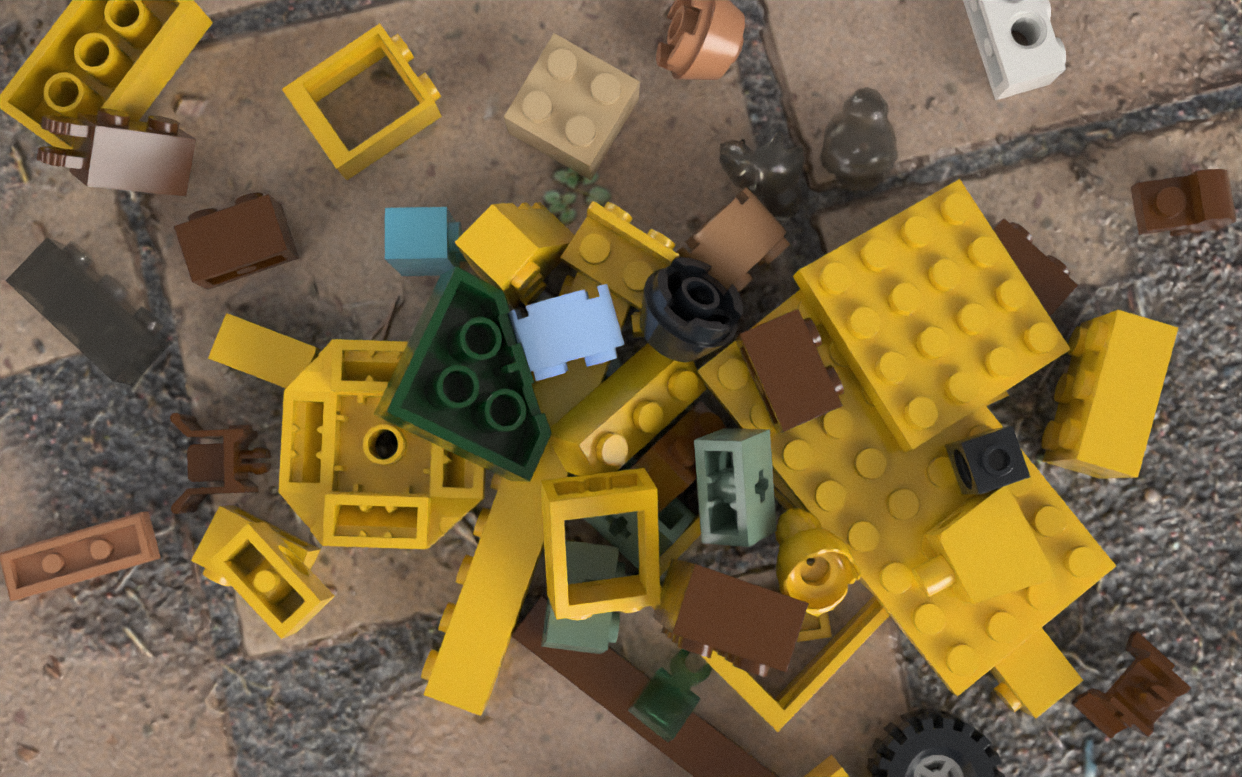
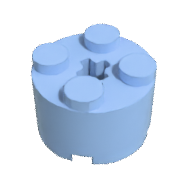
[507,284,624,381]

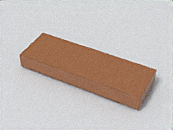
[0,511,161,601]

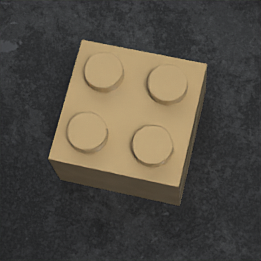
[504,33,640,180]

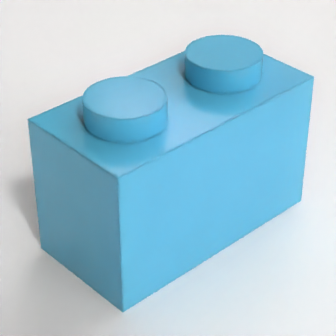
[385,207,467,276]

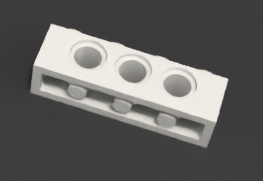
[963,0,1066,100]

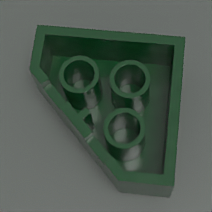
[374,266,552,482]

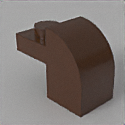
[1131,169,1237,236]

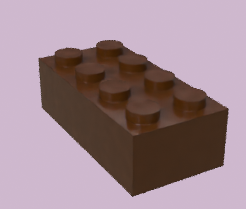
[653,559,809,677]

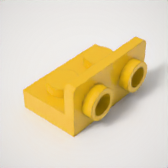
[560,201,680,311]

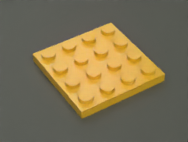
[793,179,1071,453]

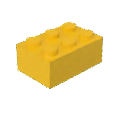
[1041,310,1179,479]

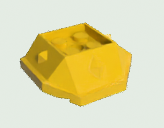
[278,339,486,549]

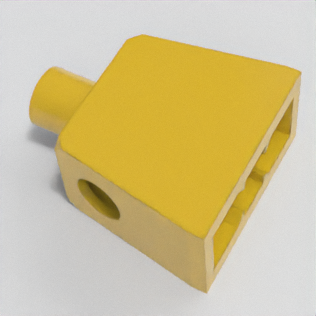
[912,485,1056,604]

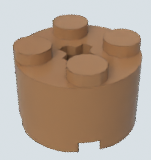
[675,186,790,292]

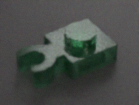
[628,649,712,743]

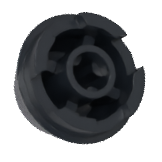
[640,257,743,362]

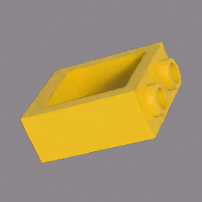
[282,23,442,180]
[540,468,660,620]

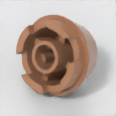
[656,0,745,80]

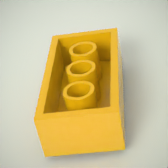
[0,0,213,149]

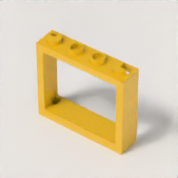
[651,470,890,732]

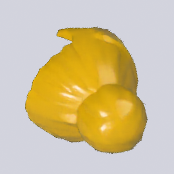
[775,507,862,617]

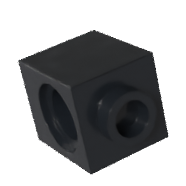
[945,426,1031,494]

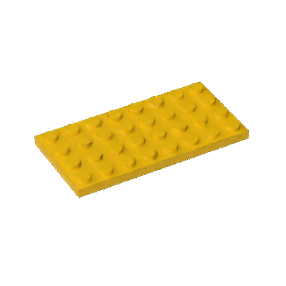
[697,289,1116,697]

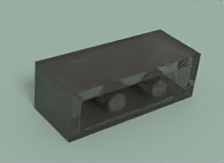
[5,237,172,385]

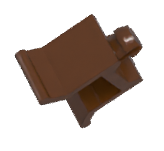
[170,413,271,514]
[1072,630,1191,738]

